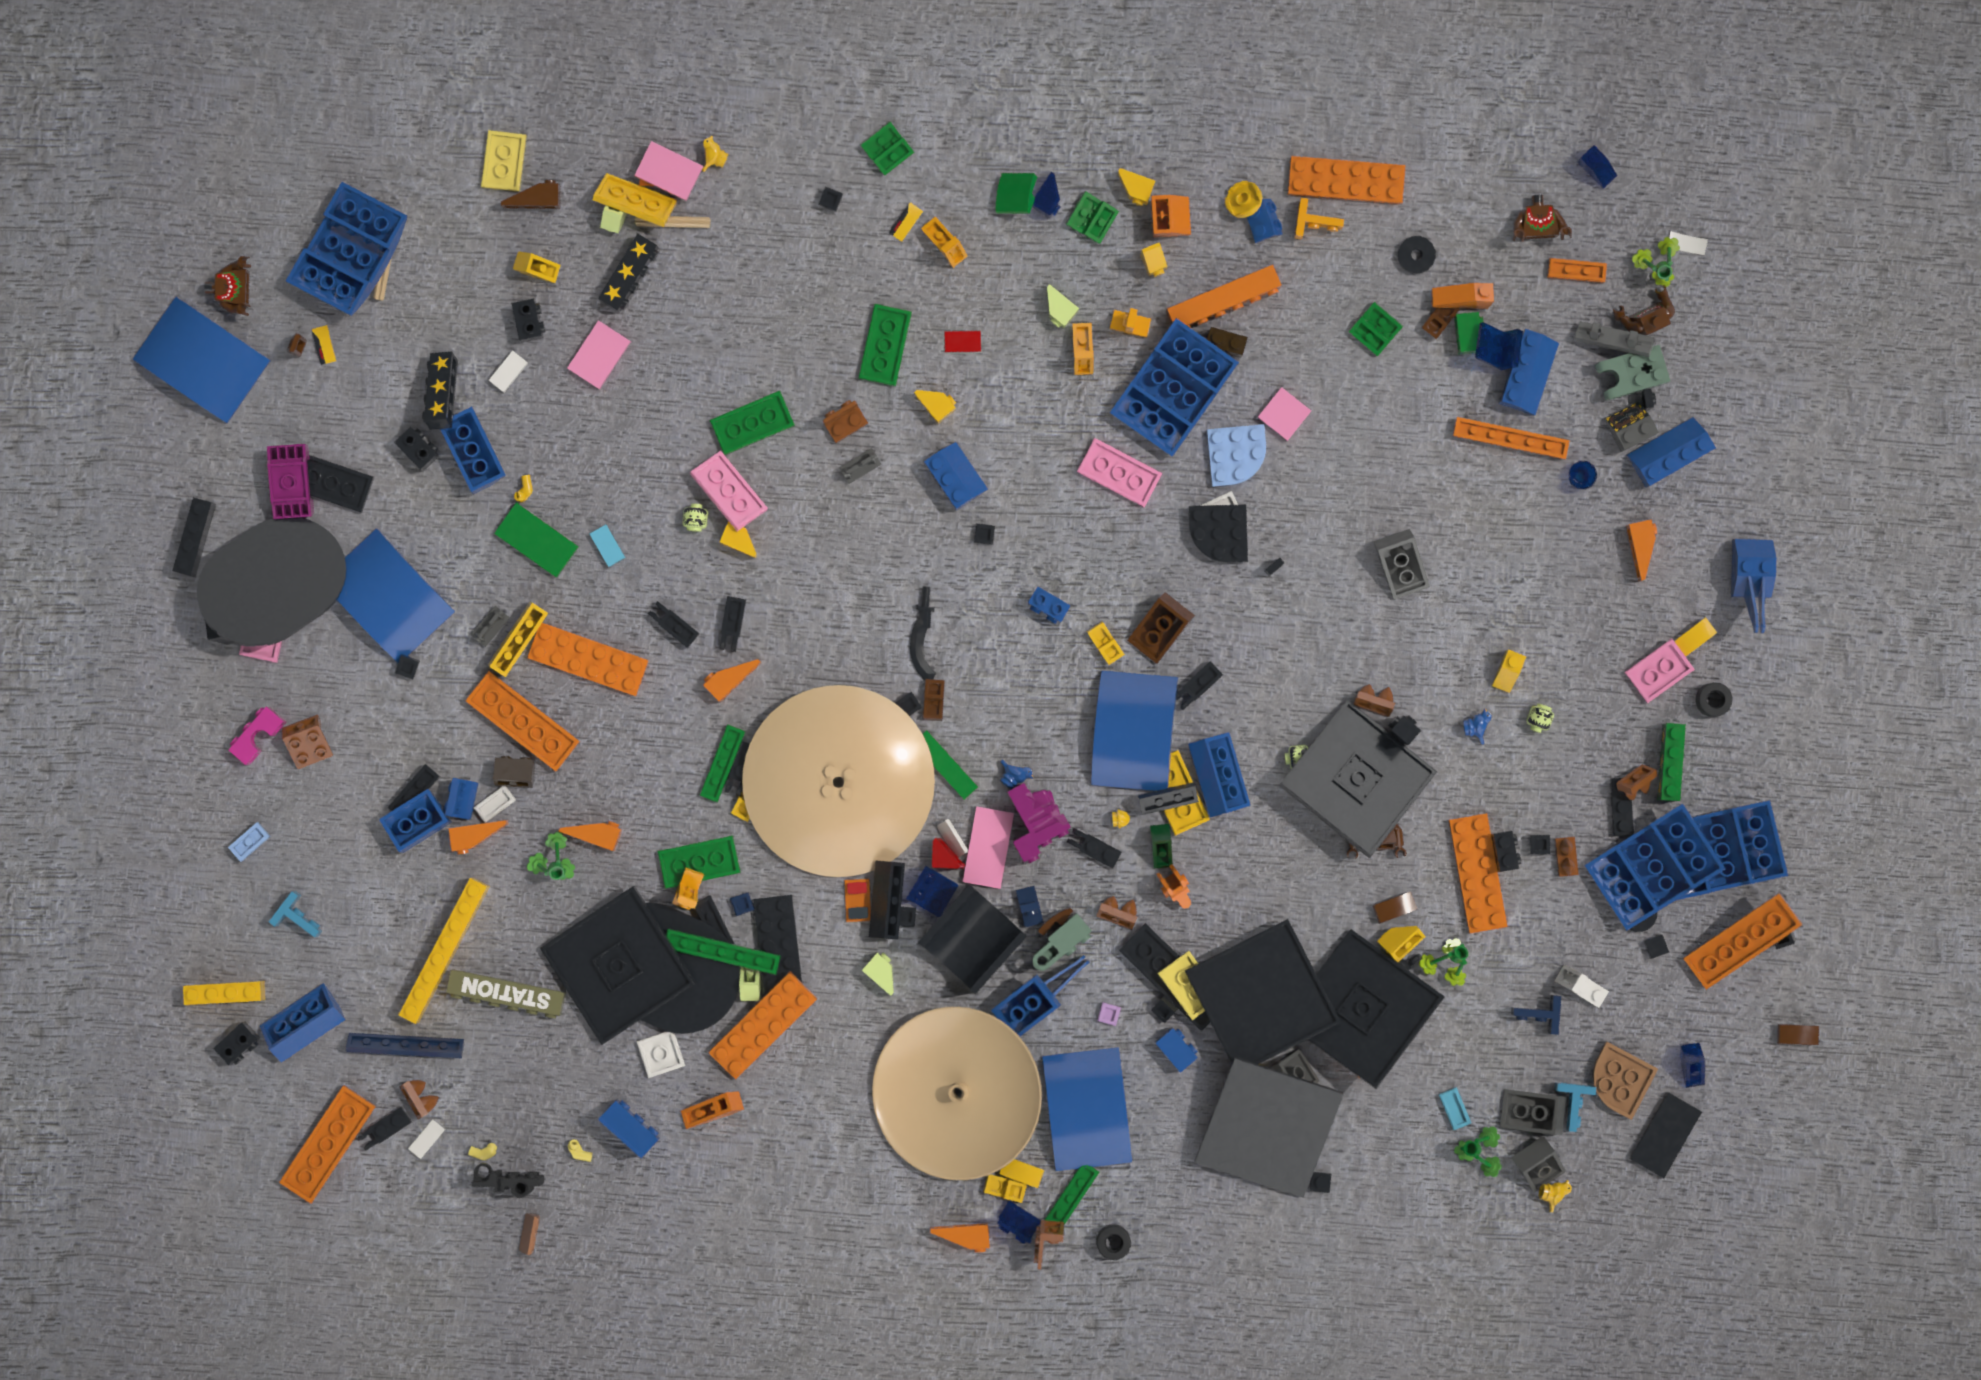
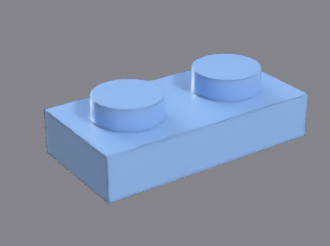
[228,822,271,862]

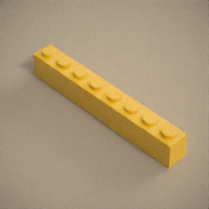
[399,878,490,1024]

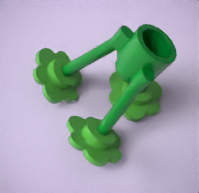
[526,831,575,880]
[1454,1126,1502,1177]

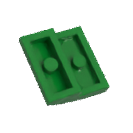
[860,121,915,176]
[996,173,1038,214]
[1065,191,1119,244]
[1349,302,1403,356]

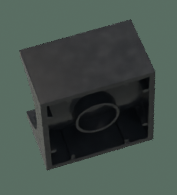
[918,884,1027,994]

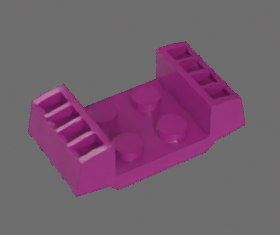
[267,444,314,519]

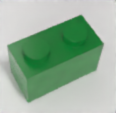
[1454,312,1486,355]

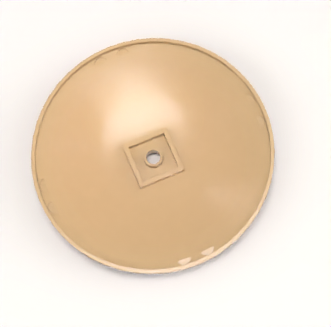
[742,685,935,877]

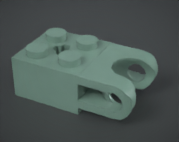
[1595,345,1670,401]
[1032,913,1092,971]

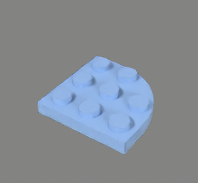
[1207,424,1266,487]

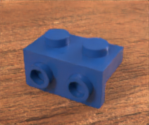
[1247,199,1283,243]
[1028,587,1070,624]
[444,778,478,820]

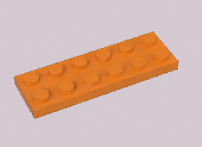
[1288,156,1405,204]
[527,623,649,696]
[466,671,580,772]
[1448,813,1508,934]
[1683,893,1802,990]
[708,972,817,1079]
[279,1085,376,1204]

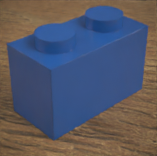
[1155,1028,1198,1073]

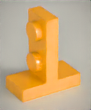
[1294,198,1344,239]
[921,216,968,268]
[1110,308,1151,338]
[1072,323,1094,375]
[672,867,704,910]

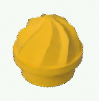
[1112,809,1130,829]

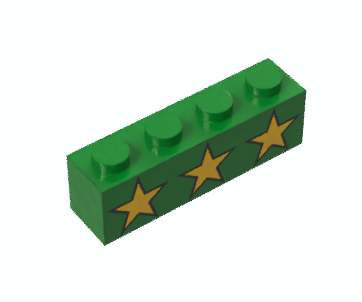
[1657,723,1686,801]

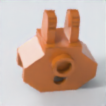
[1156,864,1192,909]

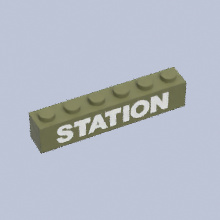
[446,969,566,1019]

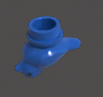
[1463,709,1492,745]
[1000,760,1033,790]

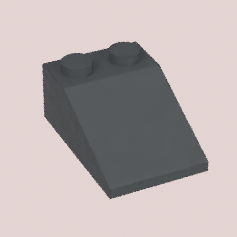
[1374,529,1430,600]
[1500,1089,1567,1136]

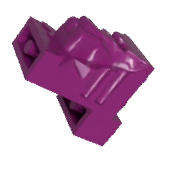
[1007,783,1071,864]

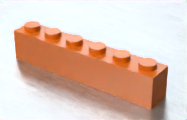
[1166,264,1282,328]

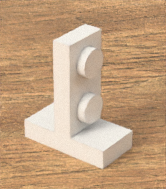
[1555,965,1609,1008]

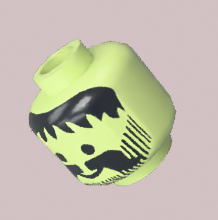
[682,504,708,532]
[1526,703,1554,733]
[1285,745,1308,769]

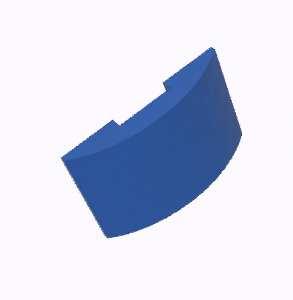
[286,182,408,316]
[133,297,270,423]
[1110,318,1239,457]
[338,528,455,663]
[1091,671,1178,791]
[1677,800,1789,900]
[1585,804,1726,931]
[1042,1047,1132,1171]

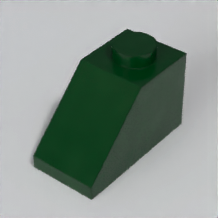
[1150,824,1173,869]

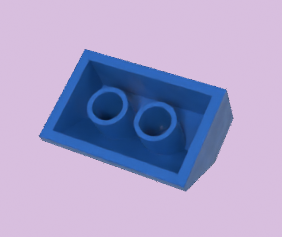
[924,442,988,511]
[379,789,452,853]
[598,1099,660,1158]

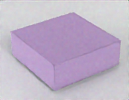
[1097,1002,1121,1026]

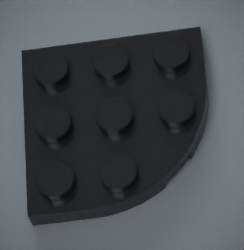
[1189,504,1248,563]

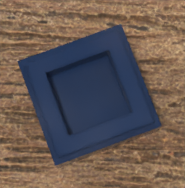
[730,892,755,916]

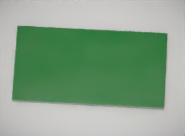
[858,304,912,387]
[710,390,795,456]
[494,502,579,578]
[658,835,741,889]

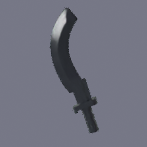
[910,587,936,681]

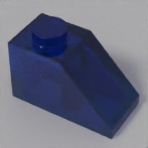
[1577,145,1618,189]
[1032,172,1061,219]
[1680,1043,1705,1088]

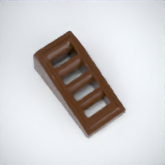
[287,333,307,357]

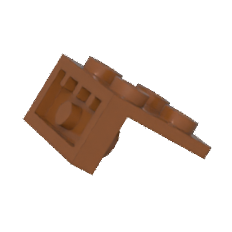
[822,400,869,444]
[282,714,333,769]
[1034,1220,1064,1270]

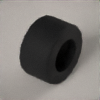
[1695,682,1733,717]
[1096,1224,1131,1260]

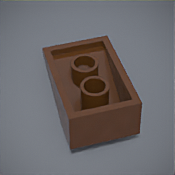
[1127,592,1195,664]

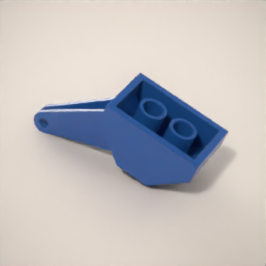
[1731,539,1777,633]
[991,955,1090,1037]

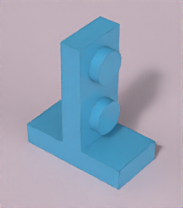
[269,891,322,938]
[1554,1082,1596,1132]

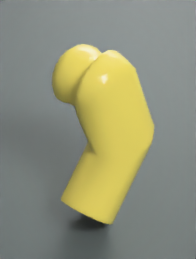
[568,1139,593,1162]
[468,1143,497,1161]

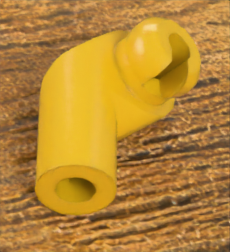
[514,475,533,502]

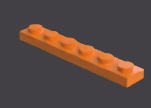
[1453,417,1570,460]

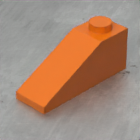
[1431,283,1494,309]
[1626,519,1657,582]
[703,659,762,702]
[448,820,509,855]
[559,821,623,851]
[681,1091,744,1129]
[930,1223,990,1252]

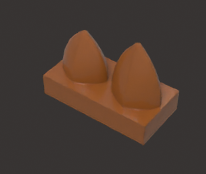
[1353,684,1395,717]
[1616,764,1657,800]
[1554,837,1579,877]
[1096,896,1137,930]
[399,1080,439,1120]

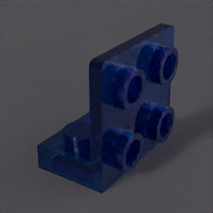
[1475,322,1523,371]
[906,865,958,917]
[997,1200,1041,1244]

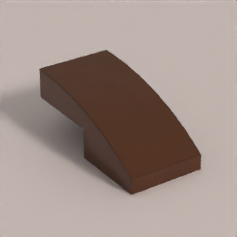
[1421,307,1460,339]
[923,679,945,721]
[1372,891,1417,924]
[1038,908,1074,936]
[1777,1024,1819,1045]

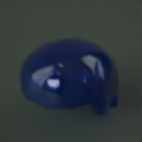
[1568,461,1597,490]

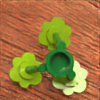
[1632,237,1680,287]
[1419,938,1468,986]

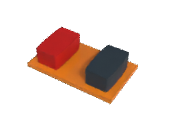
[844,879,871,922]

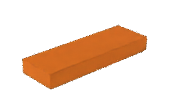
[1547,258,1607,283]

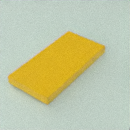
[592,173,677,227]
[1163,750,1210,836]

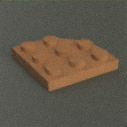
[1593,1041,1658,1120]

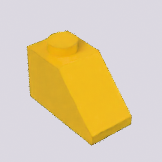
[1118,168,1155,206]
[1140,242,1167,277]
[513,251,561,283]
[914,390,956,424]
[720,521,757,558]
[1492,649,1527,693]
[1377,926,1426,962]

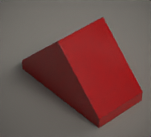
[932,838,966,869]

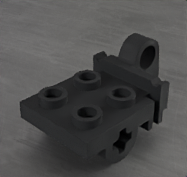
[472,1163,544,1198]

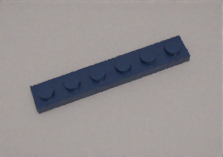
[346,1033,464,1059]

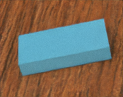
[590,525,626,567]
[1438,1087,1471,1130]

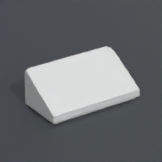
[937,819,968,858]

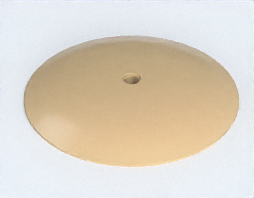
[872,1007,1042,1180]

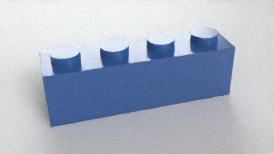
[1499,329,1559,416]
[440,407,506,494]
[1627,417,1716,488]
[1188,732,1251,818]
[260,983,346,1063]

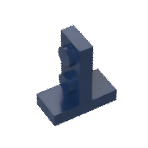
[1016,886,1044,928]
[1511,995,1561,1035]

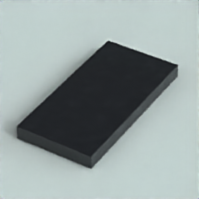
[307,455,375,513]
[1629,1092,1702,1178]

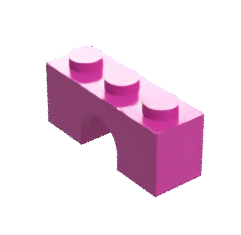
[229,706,287,766]

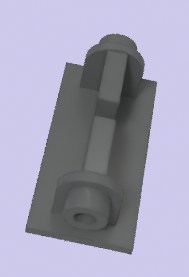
[839,448,881,484]
[471,606,510,647]

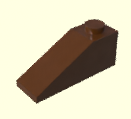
[501,180,561,209]

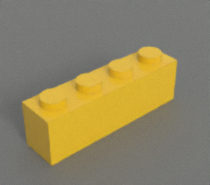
[488,601,548,677]
[183,981,266,1005]

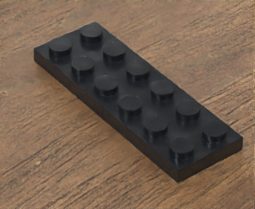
[754,895,802,995]
[1119,923,1210,1032]

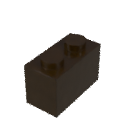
[1207,327,1248,358]
[493,756,535,788]

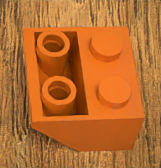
[1151,195,1191,237]

